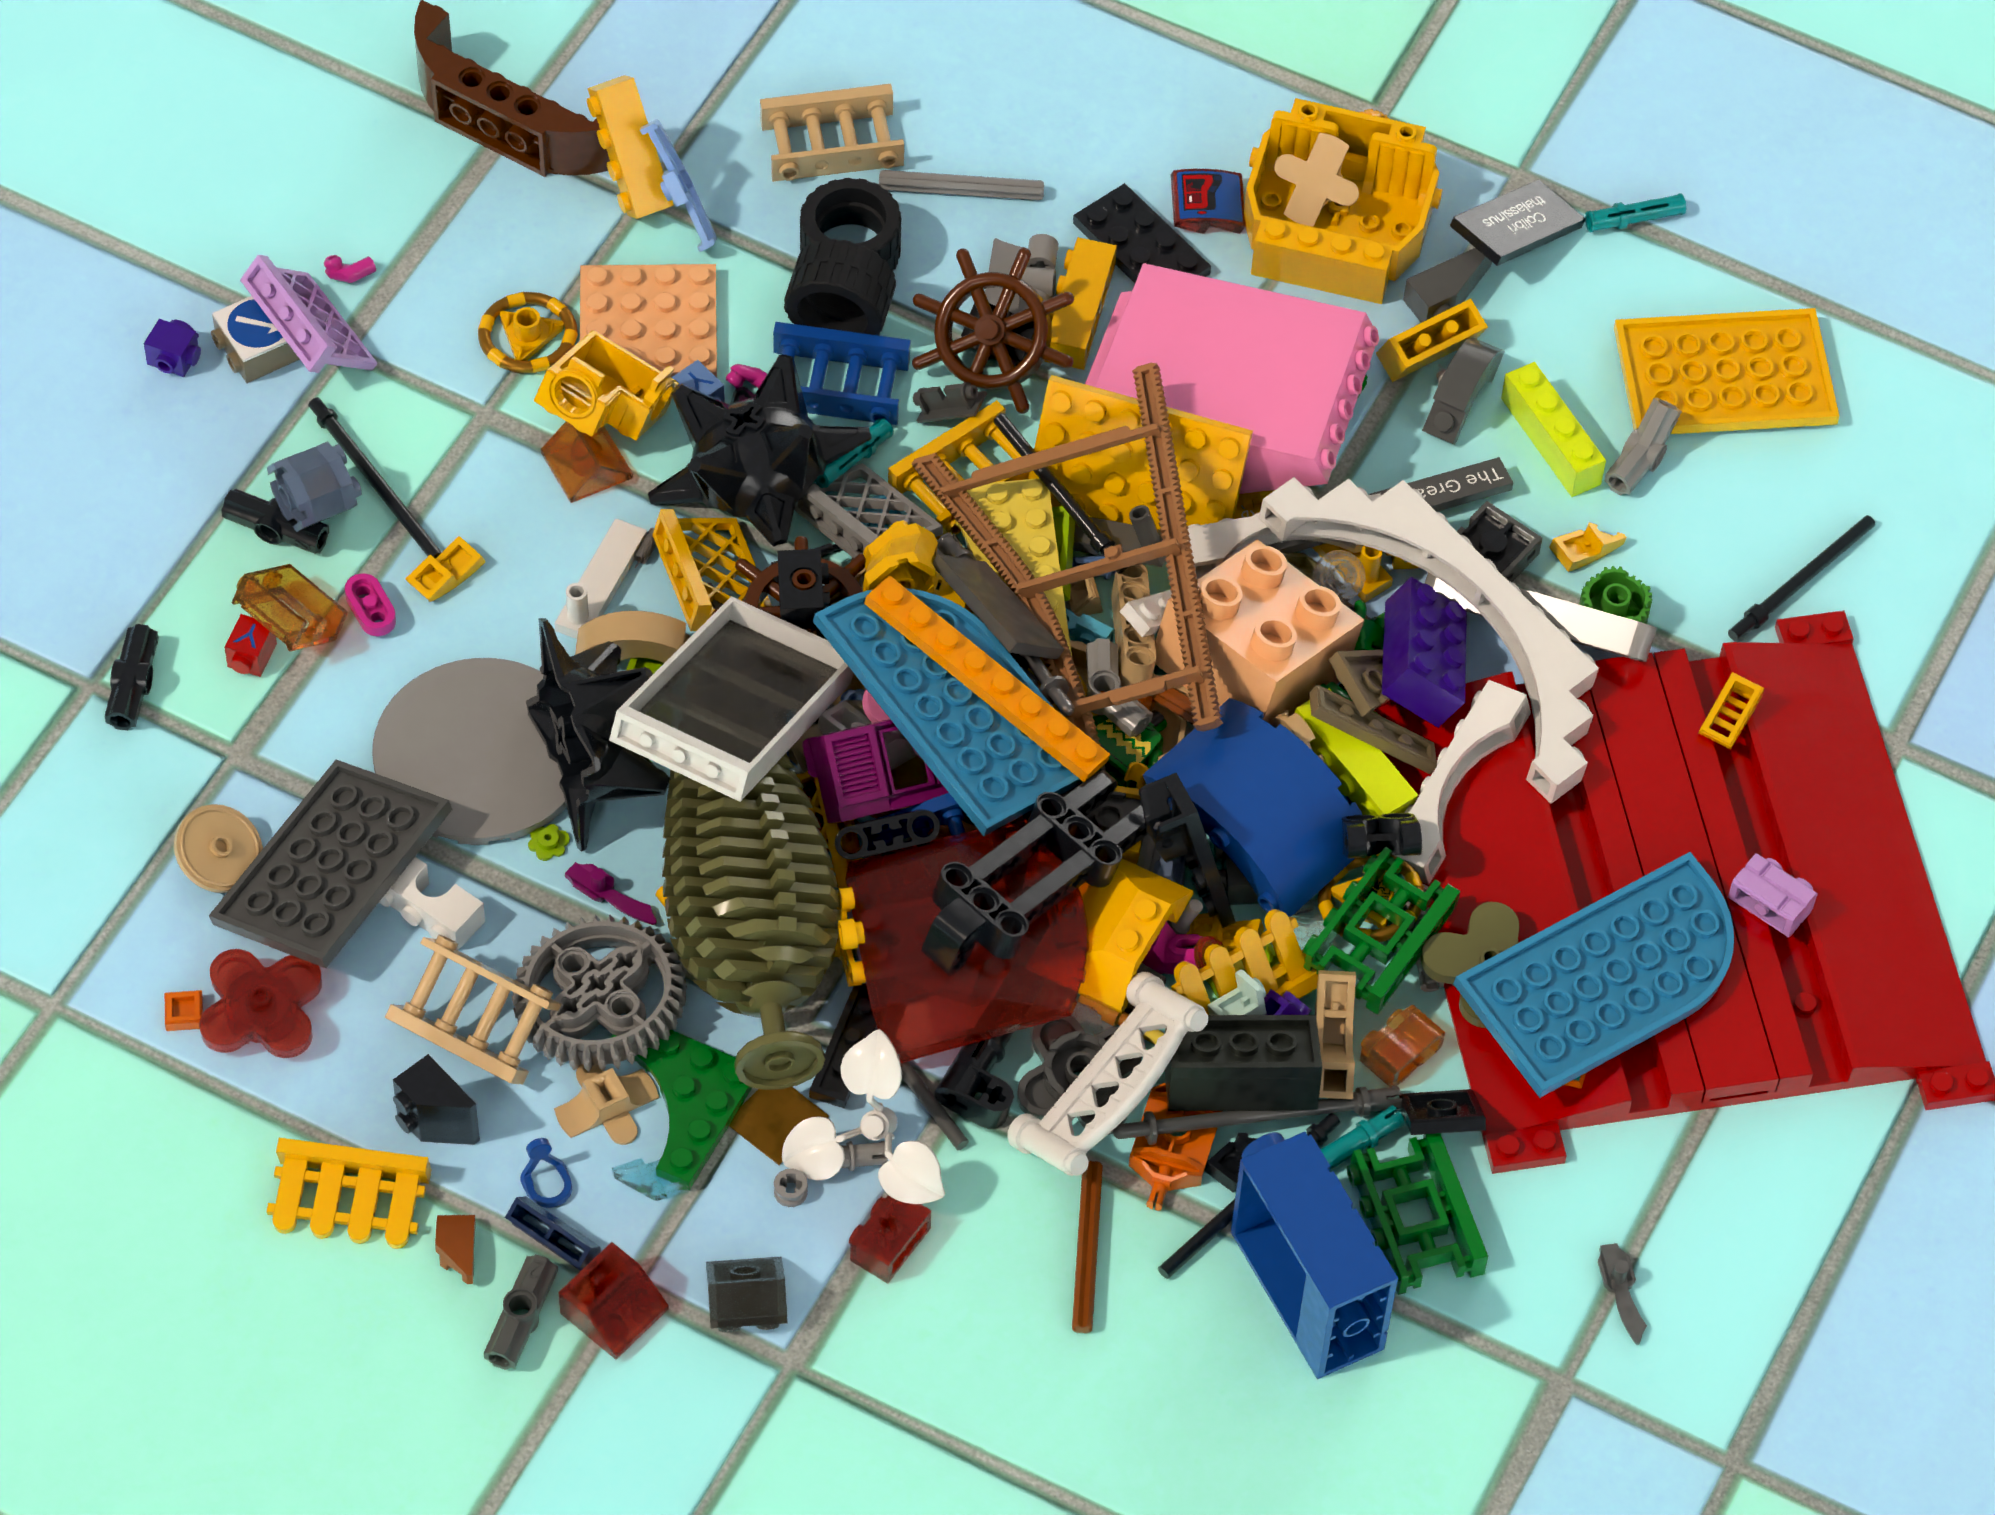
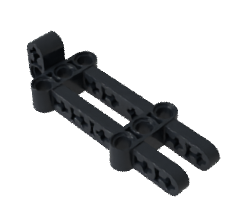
[921,769,1156,976]

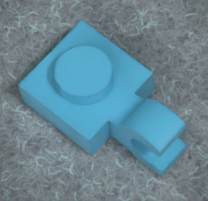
[1066,608,1114,645]

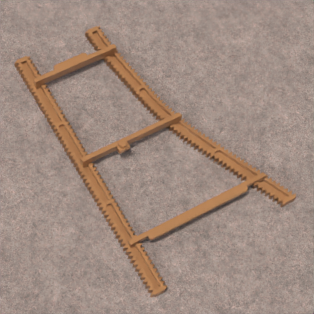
[912,362,1223,746]

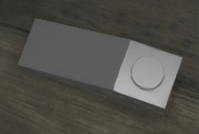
[1403,248,1492,323]

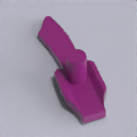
[565,862,657,925]

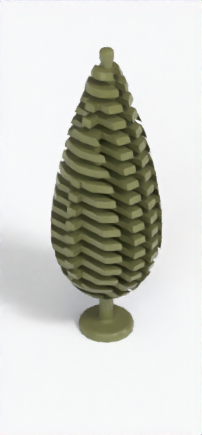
[662,643,841,1090]

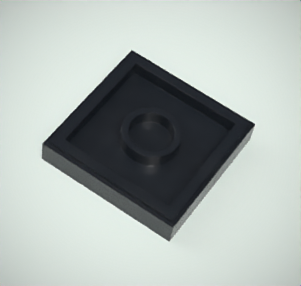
[1399,1089,1486,1135]

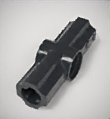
[221,488,329,554]
[104,624,159,731]

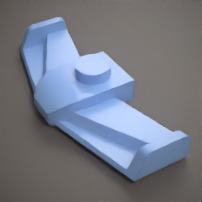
[640,119,717,252]

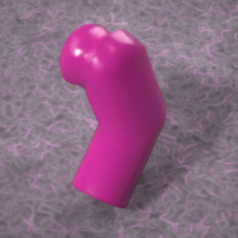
[324,255,376,283]
[726,364,767,388]

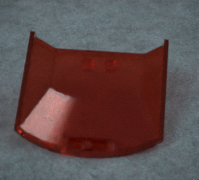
[845,819,1089,1063]

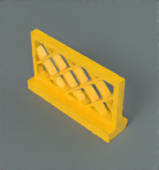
[652,509,772,631]

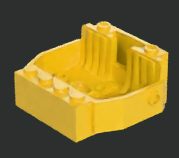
[1243,98,1443,304]

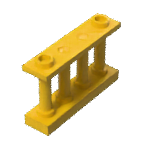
[888,400,1029,540]

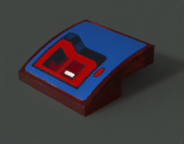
[1170,168,1246,234]

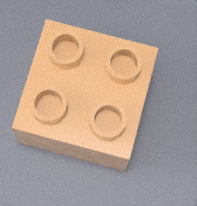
[1155,539,1364,724]

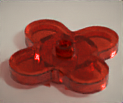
[199,949,322,1058]

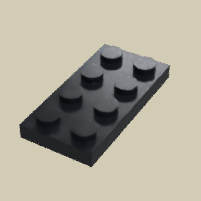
[1073,183,1211,283]

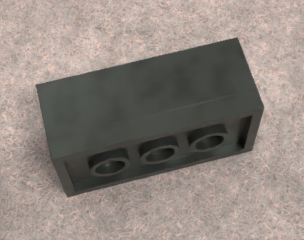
[1164,1015,1322,1111]

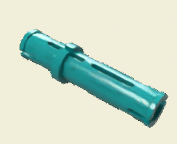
[1585,193,1687,232]
[814,418,894,488]
[1320,1105,1405,1170]

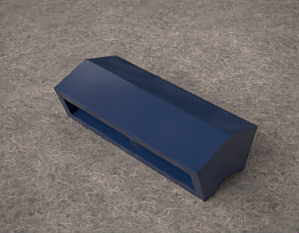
[505,1196,601,1275]

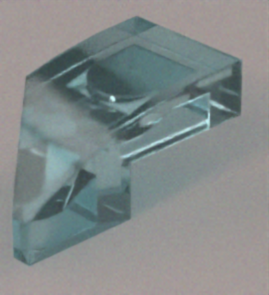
[612,1158,692,1201]

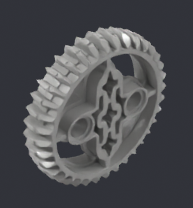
[512,914,687,1072]

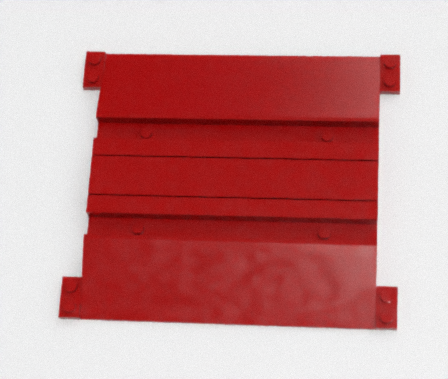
[1374,610,1995,1174]

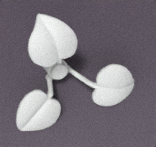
[782,1029,945,1204]

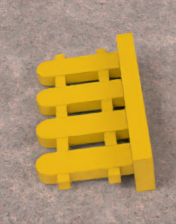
[1171,909,1318,1015]
[266,1137,432,1249]

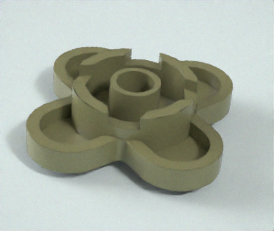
[1421,902,1519,1028]

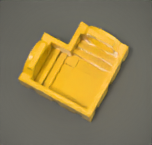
[534,330,679,441]

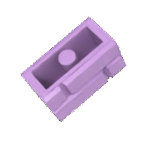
[1728,854,1818,937]

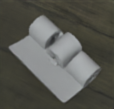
[985,234,1059,314]

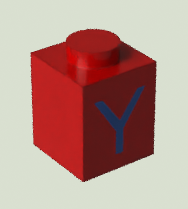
[224,614,277,677]

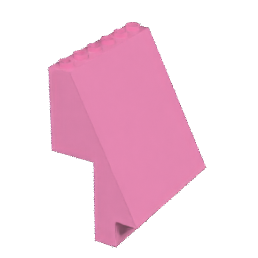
[1085,263,1379,494]

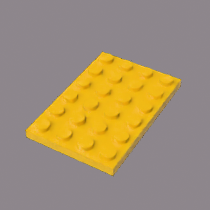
[1614,308,1839,434]
[1028,375,1253,530]

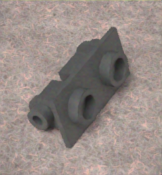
[913,382,988,423]

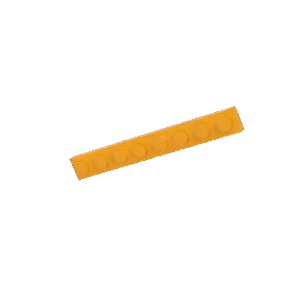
[864,575,1110,782]

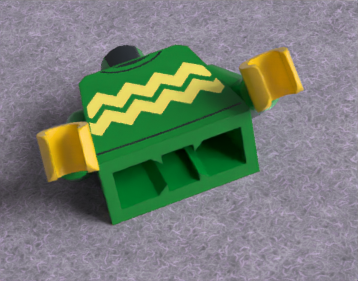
[1092,710,1167,789]

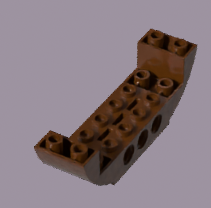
[414,0,610,177]

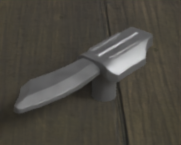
[1597,1243,1647,1345]

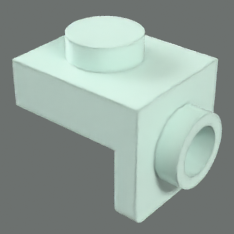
[1207,969,1267,1015]

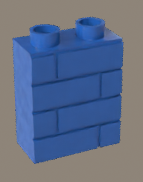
[1231,1132,1398,1380]

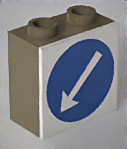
[211,296,300,383]

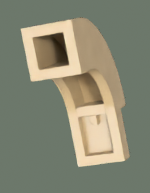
[575,611,694,677]
[1315,970,1356,1099]

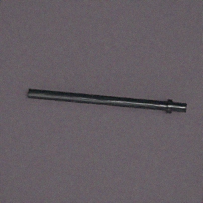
[308,397,442,559]
[1158,1113,1341,1279]

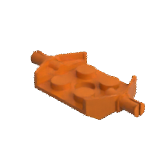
[1129,1083,1222,1211]

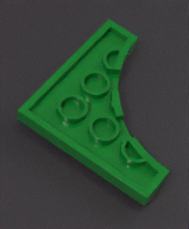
[611,1013,753,1191]

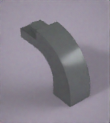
[1422,338,1505,444]

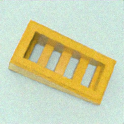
[1699,672,1764,750]

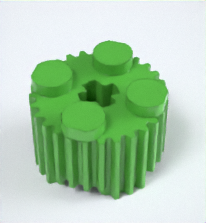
[1579,566,1652,624]

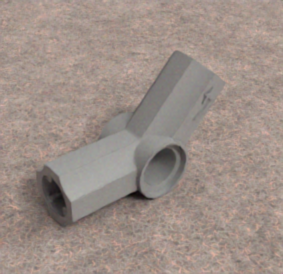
[1604,398,1682,496]
[1086,638,1153,738]

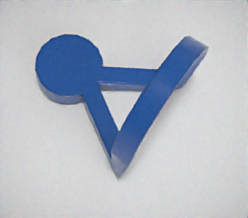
[520,1138,572,1208]

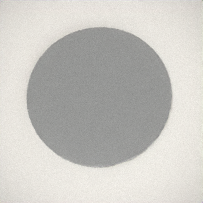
[372,658,567,845]

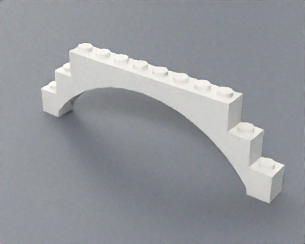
[1259,477,1599,804]

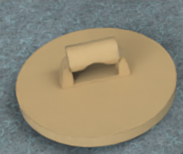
[174,804,263,893]

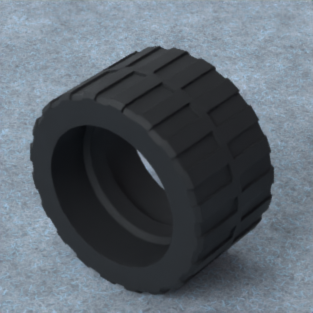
[800,178,902,270]
[784,239,896,336]

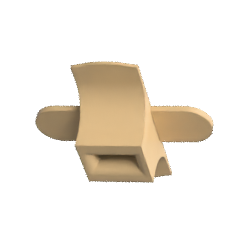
[1274,133,1359,227]
[554,1064,659,1145]

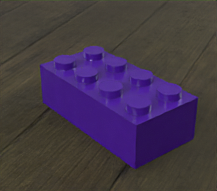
[1382,576,1467,728]

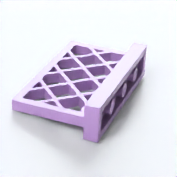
[240,255,378,373]

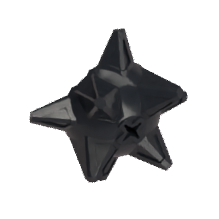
[648,354,872,547]
[526,618,671,852]

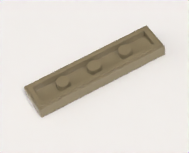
[1309,684,1437,774]

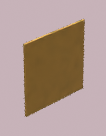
[729,1087,829,1165]

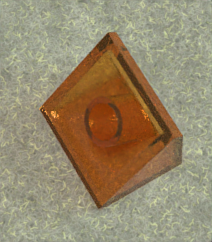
[541,421,633,503]

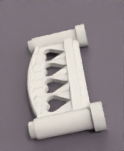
[1007,972,1208,1176]

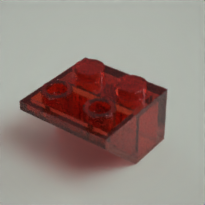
[558,1242,669,1360]

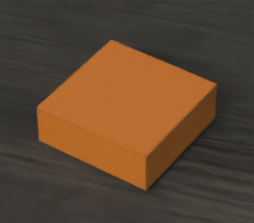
[164,990,204,1031]

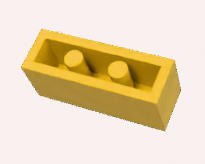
[1376,298,1488,382]

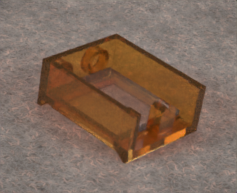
[231,564,348,652]

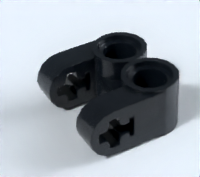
[1342,813,1422,859]

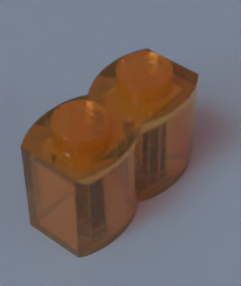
[1359,1005,1445,1087]

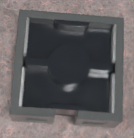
[1457,501,1542,582]

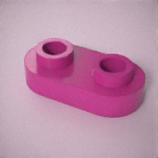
[345,573,396,636]

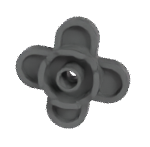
[1017,1012,1142,1135]

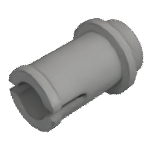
[842,1141,888,1171]

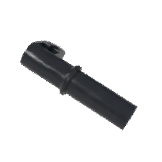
[935,963,1043,1129]

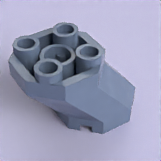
[267,441,362,532]

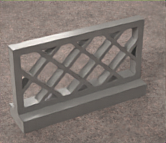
[795,463,943,558]

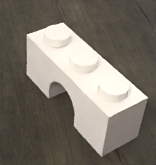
[379,857,485,950]

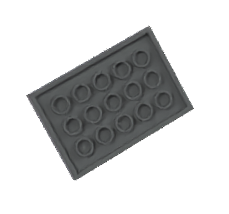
[209,759,453,968]

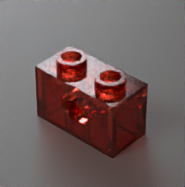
[848,1195,932,1284]

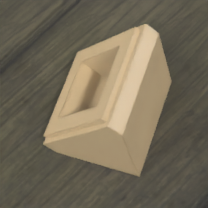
[1069,577,1103,617]

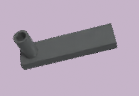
[1073,505,1166,567]

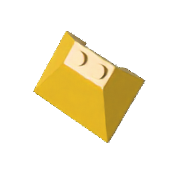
[1025,859,1194,1014]

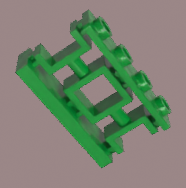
[1303,847,1460,1015]
[1347,1133,1488,1295]

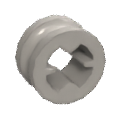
[774,1169,808,1207]

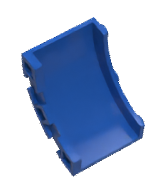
[1143,698,1363,917]

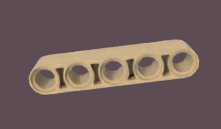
[1111,563,1156,687]

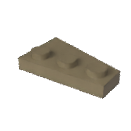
[1328,650,1391,717]

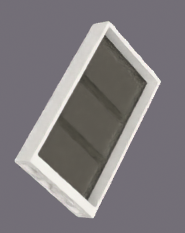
[609,596,853,802]

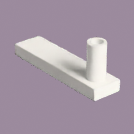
[554,518,647,639]

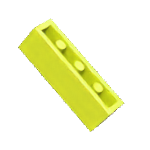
[1501,362,1606,497]
[1294,688,1418,816]

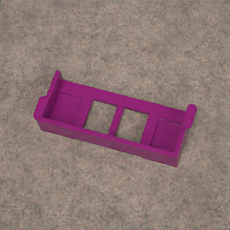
[802,719,949,823]

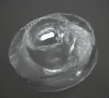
[1313,550,1366,602]

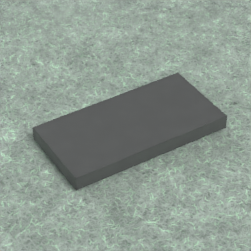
[933,554,1064,659]

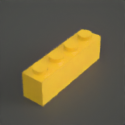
[587,75,674,219]
[1045,237,1117,370]

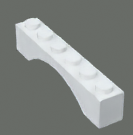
[1187,493,1381,580]
[1394,680,1531,885]

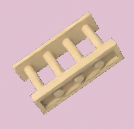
[760,84,904,182]
[385,935,562,1085]

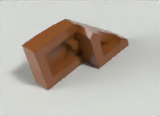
[435,1215,476,1284]

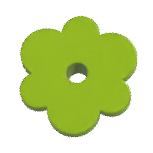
[528,824,570,861]

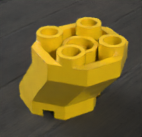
[863,520,938,593]

